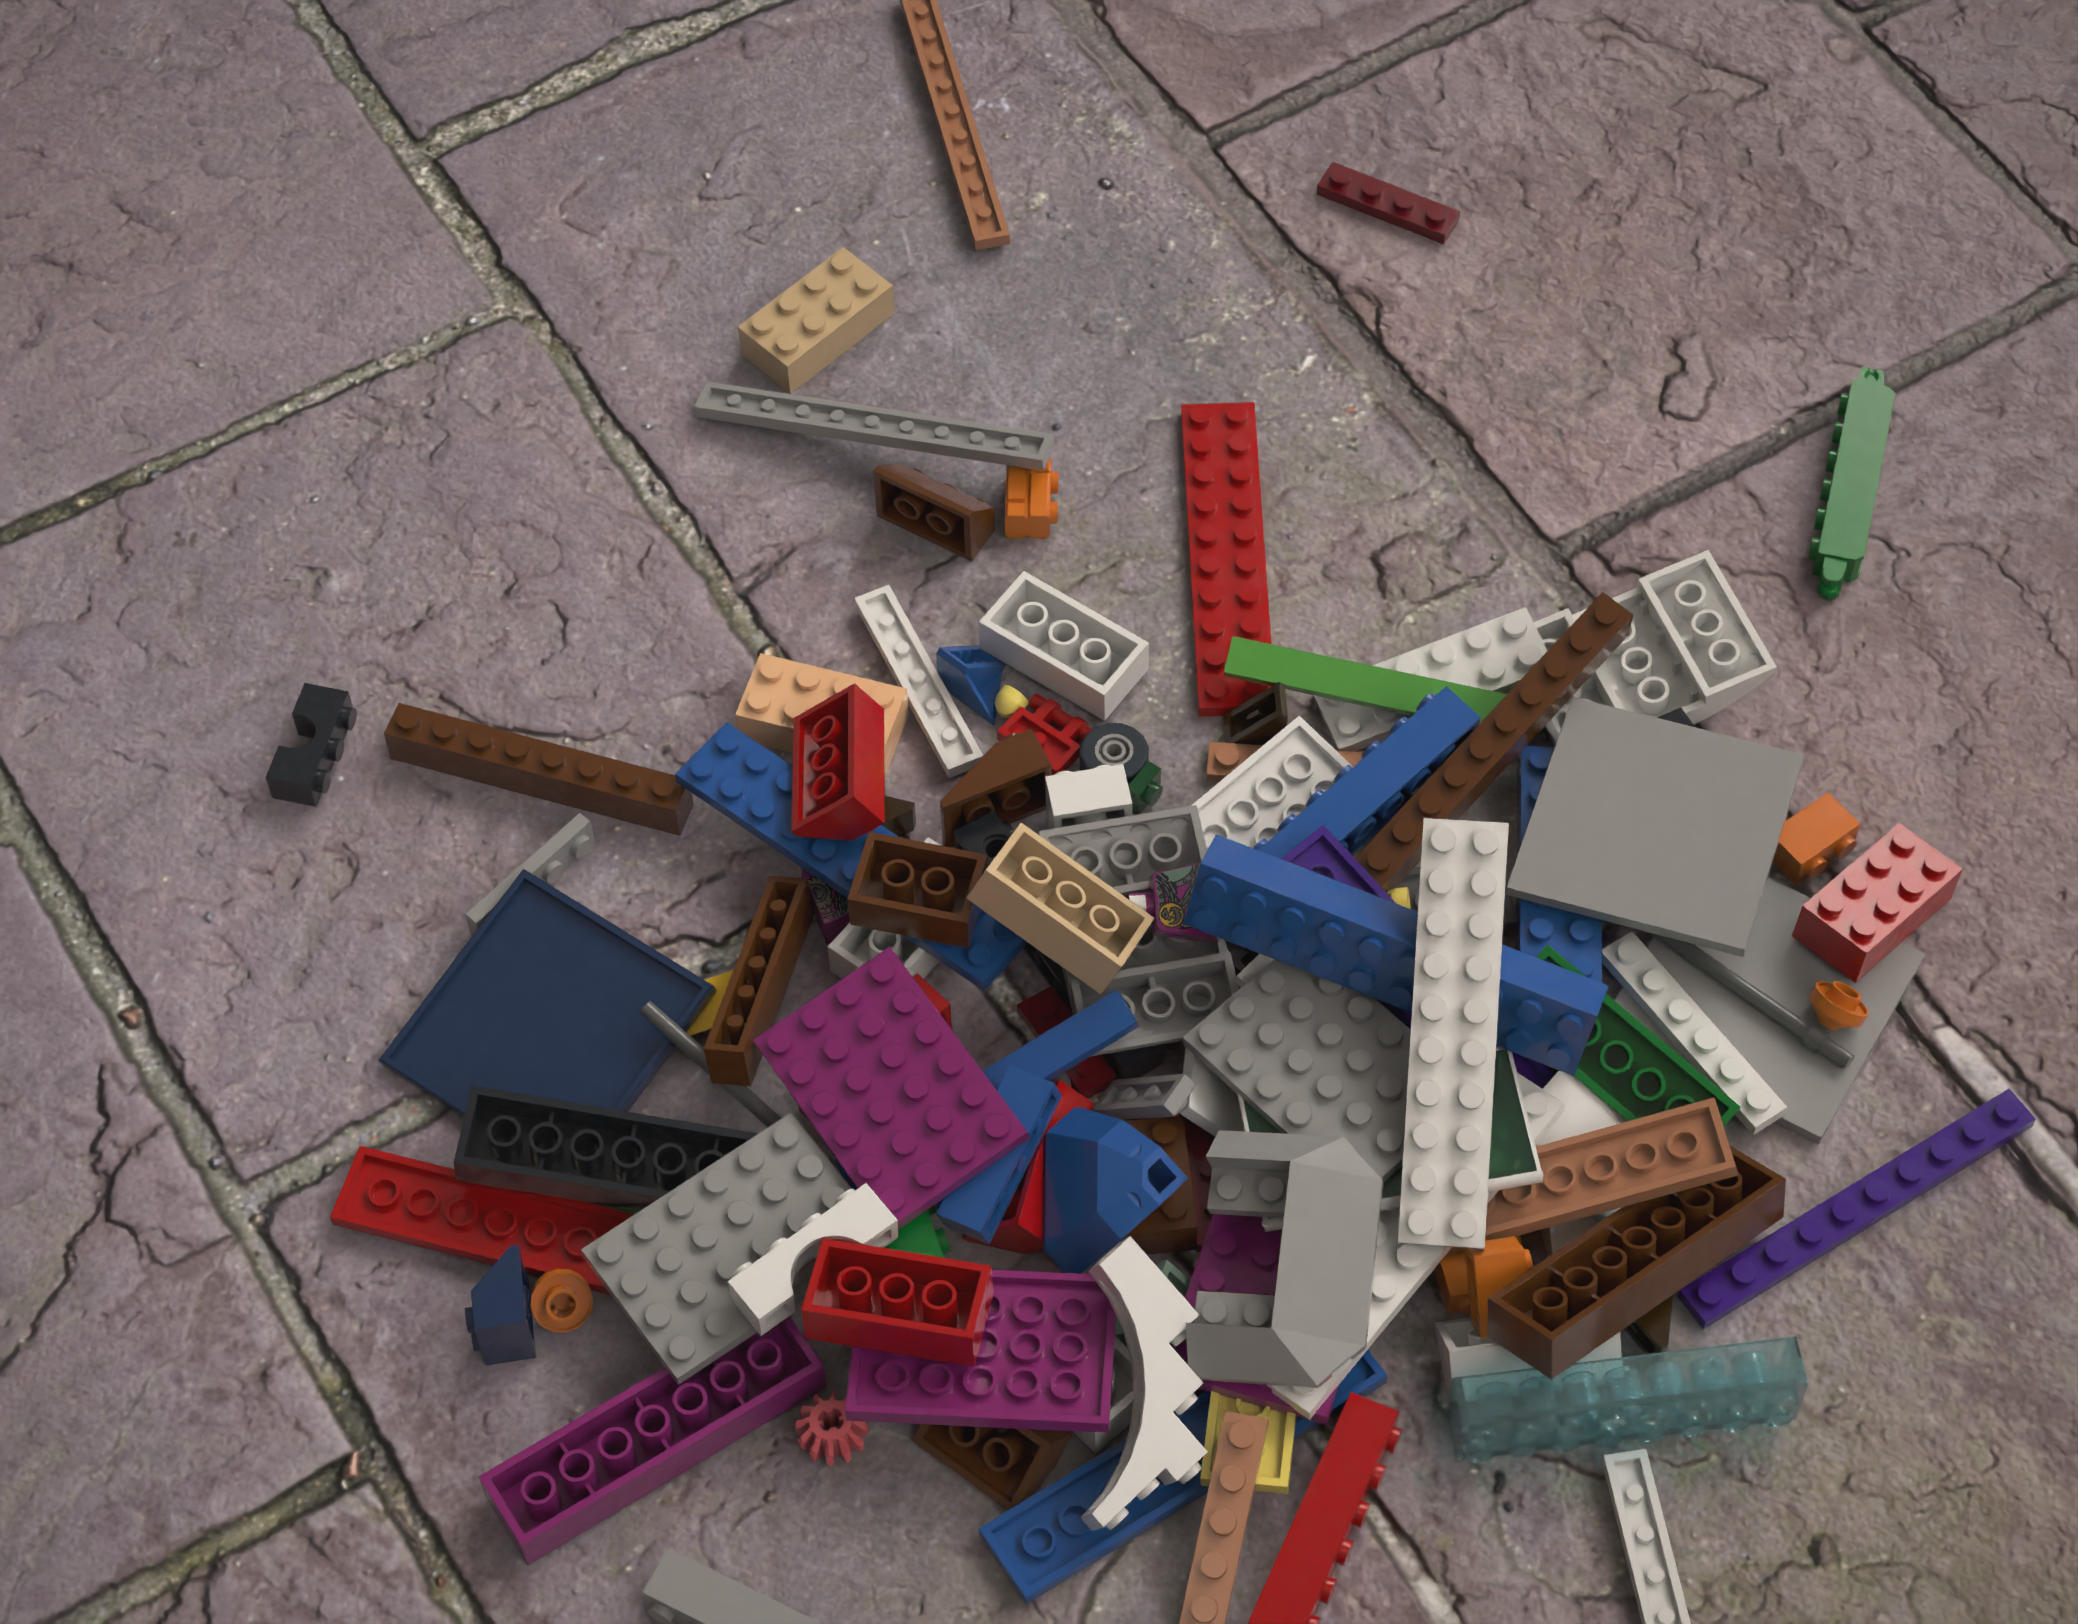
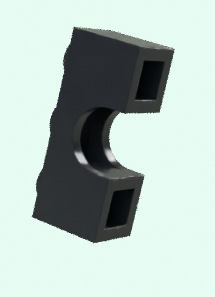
[266,683,357,807]

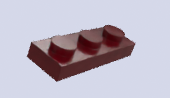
[1017,986,1117,1099]

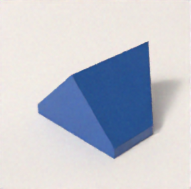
[936,645,1006,726]

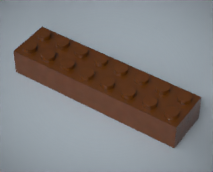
[1488,1146,1786,1380]

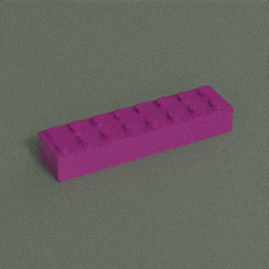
[479,1316,827,1565]

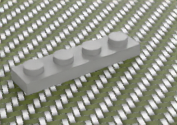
[465,813,595,936]

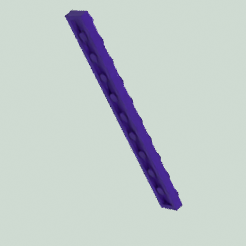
[1678,1088,2036,1330]

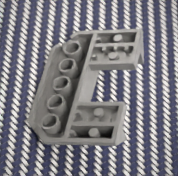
[1185,1130,1383,1388]

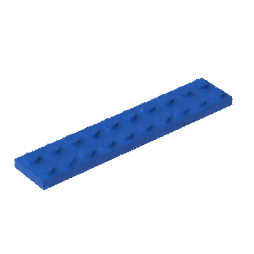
[675,722,1028,991]
[979,1350,1388,1604]

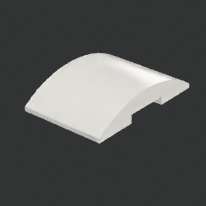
[1534,550,1777,746]

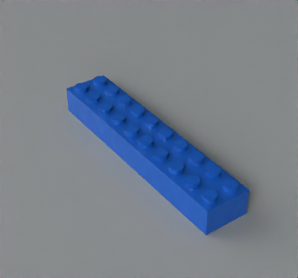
[1183,834,1609,1076]

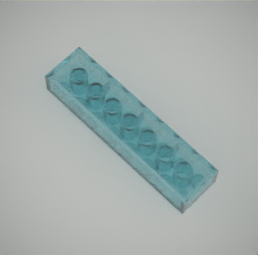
[1447,1336,1808,1463]

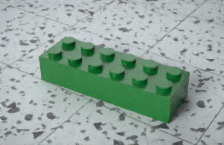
[1536,944,1741,1127]

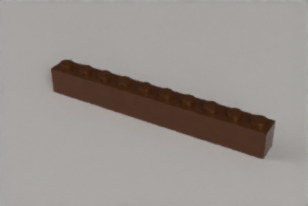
[1355,592,1633,892]

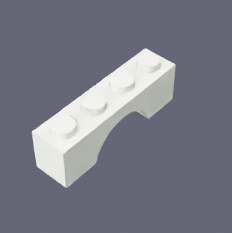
[728,1183,898,1336]

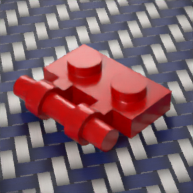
[997,693,1092,775]

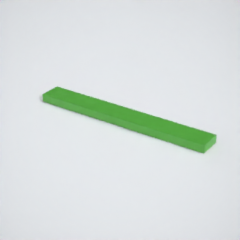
[1224,636,1507,724]

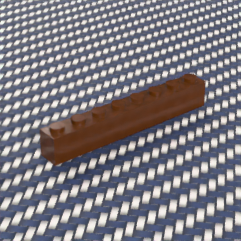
[384,703,694,836]

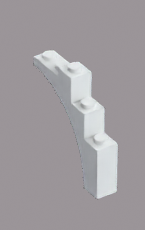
[1081,1236,1208,1531]

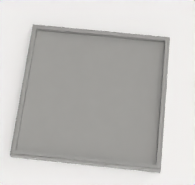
[1506,697,1804,957]
[1615,878,1925,1144]

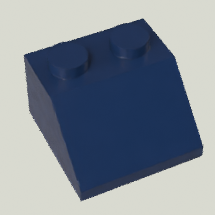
[465,1245,537,1365]

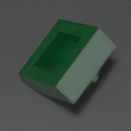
[1128,761,1163,815]

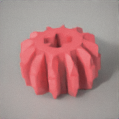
[795,1390,869,1467]

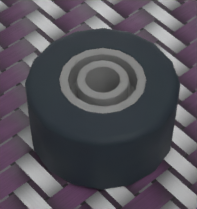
[1079,723,1149,785]

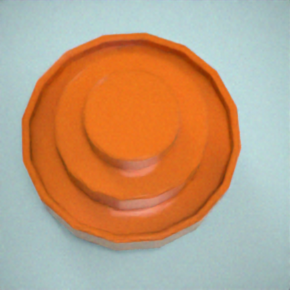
[1809,981,1869,1031]
[530,1269,593,1333]

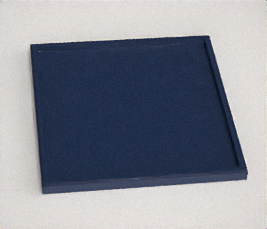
[378,869,716,1118]

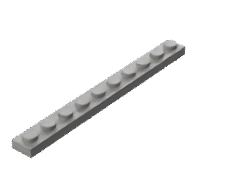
[694,381,1055,471]

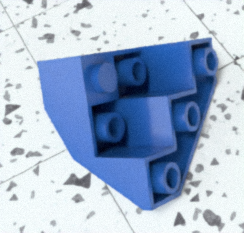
[1043,1106,1188,1274]

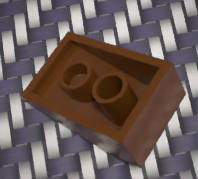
[940,729,1052,848]

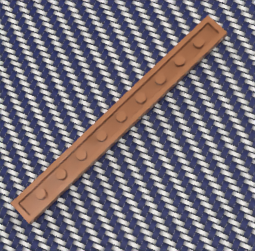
[899,0,1010,250]

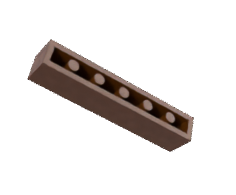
[704,876,815,1087]

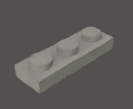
[1092,1074,1196,1120]

